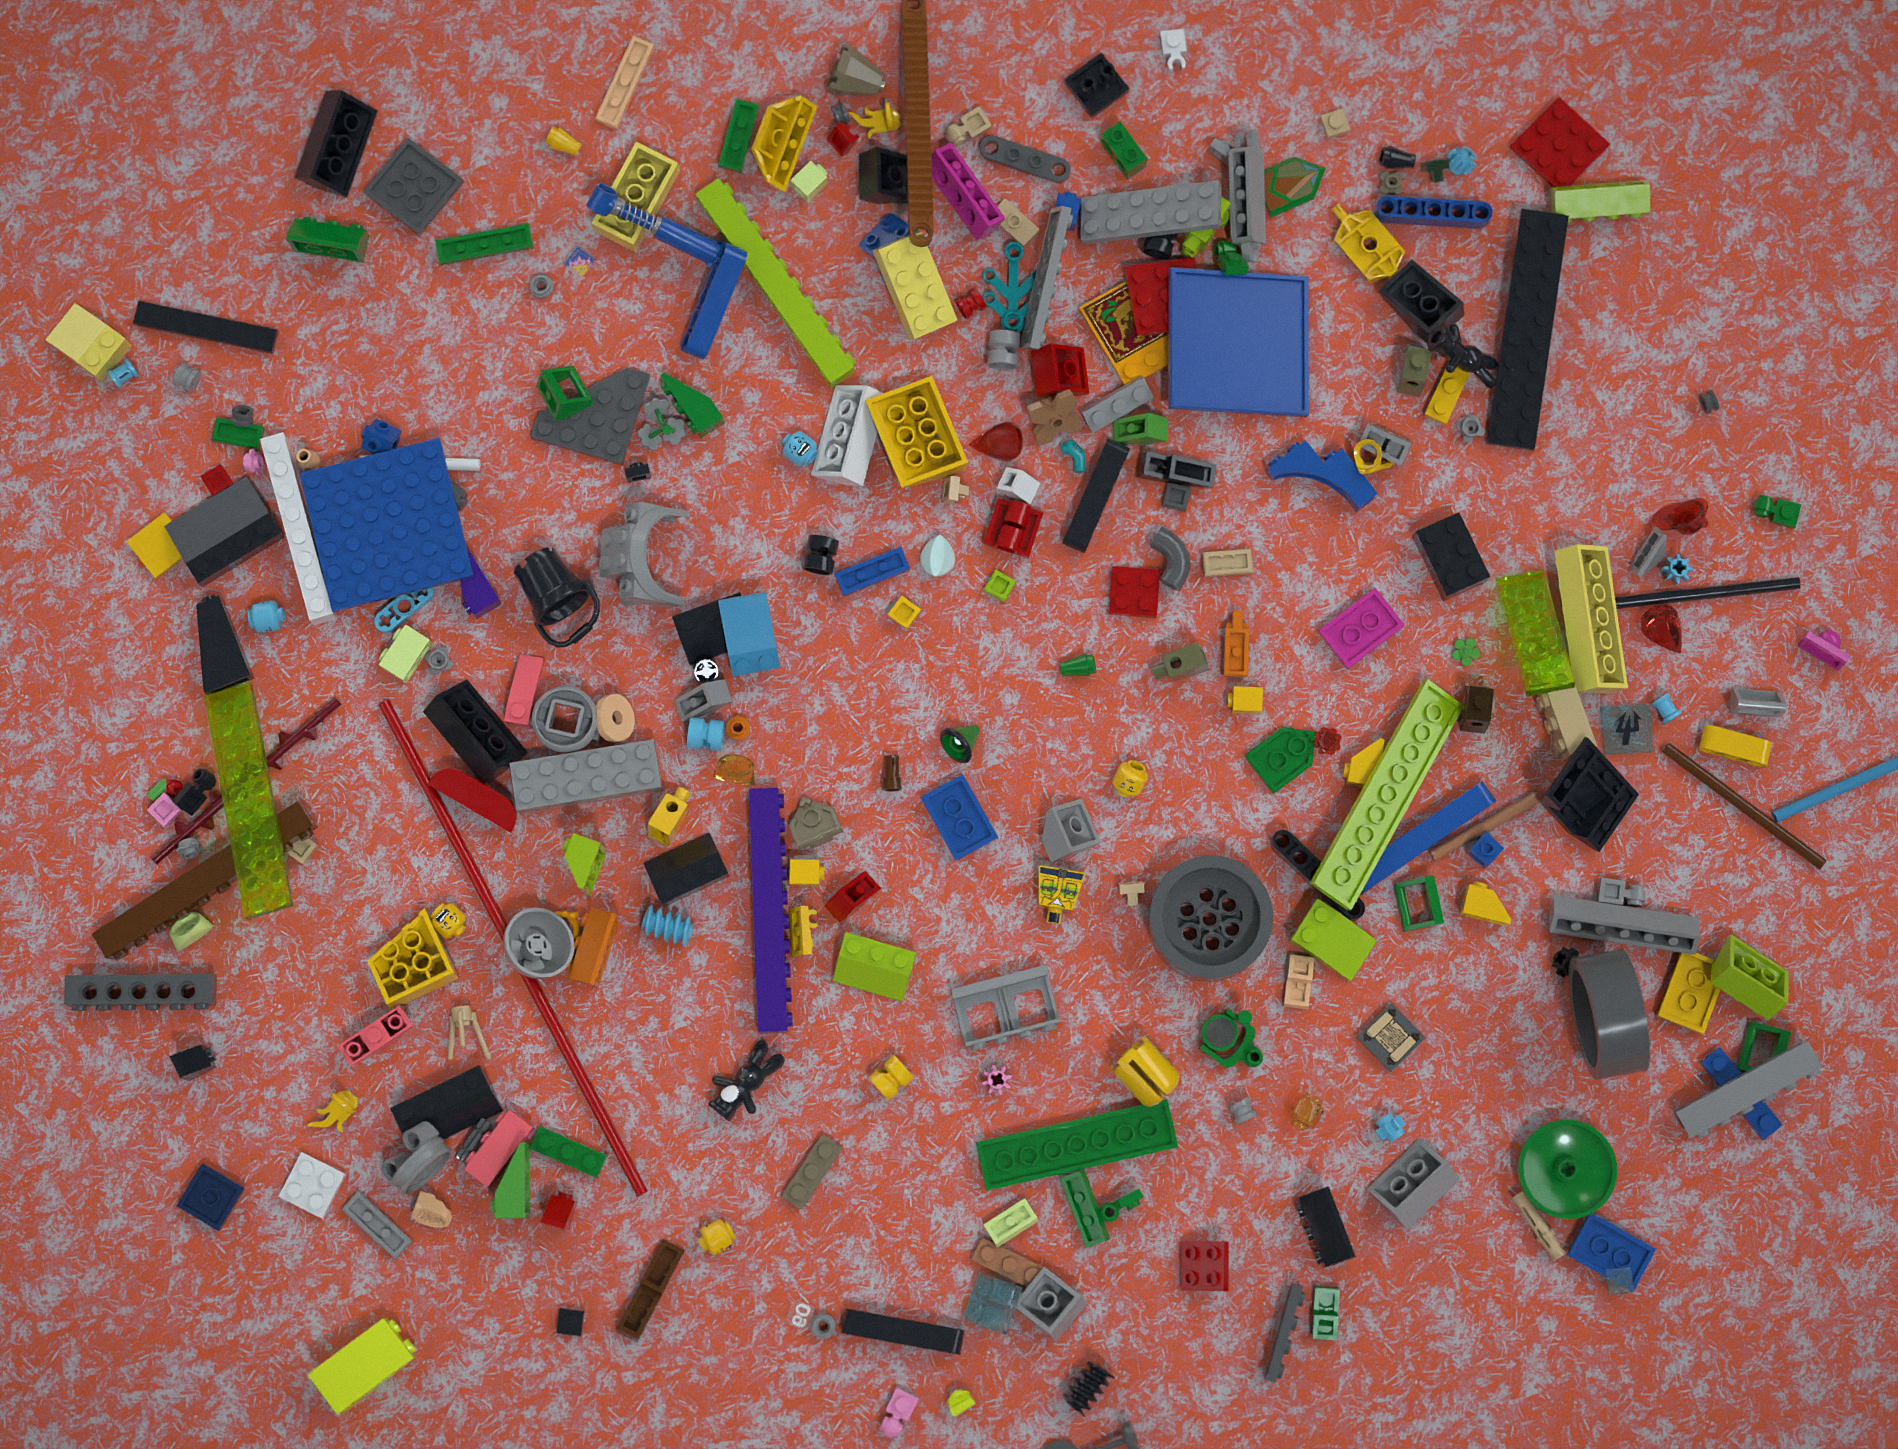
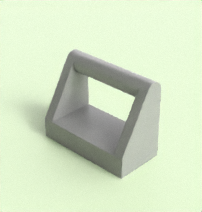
[1730,688,1787,717]

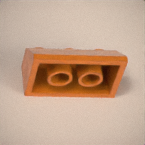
[566,908,621,988]

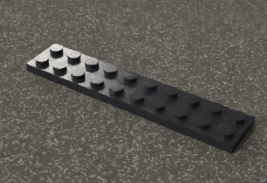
[1486,209,1569,451]

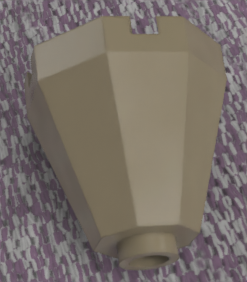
[826,44,886,97]

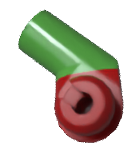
[146,779,183,802]

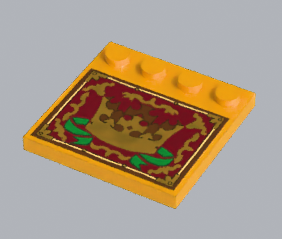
[1078,281,1168,385]

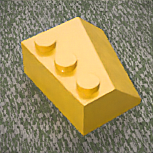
[367,908,459,1010]

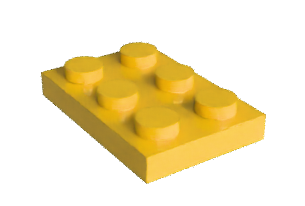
[1657,952,1720,1034]

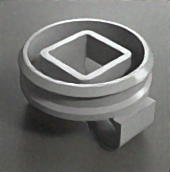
[529,686,600,753]
[381,1122,451,1195]

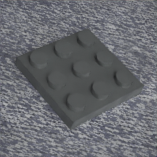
[363,138,464,236]

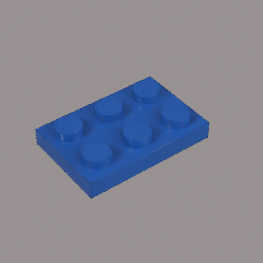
[921,774,998,861]
[1566,1213,1656,1293]

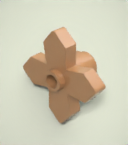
[1026,389,1083,446]

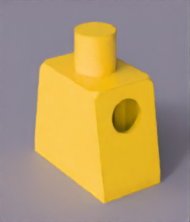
[648,787,691,847]

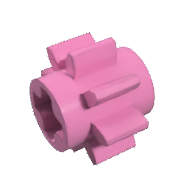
[982,1065,1012,1096]

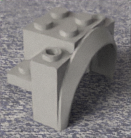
[599,501,689,608]

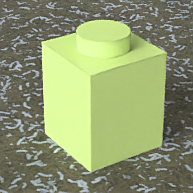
[790,161,828,203]

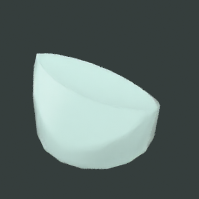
[920,535,955,577]

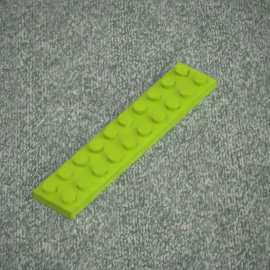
[1310,679,1464,910]

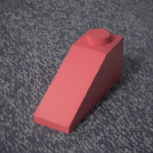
[504,654,544,729]

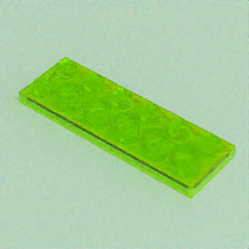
[1496,570,1575,697]

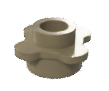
[1380,171,1403,195]

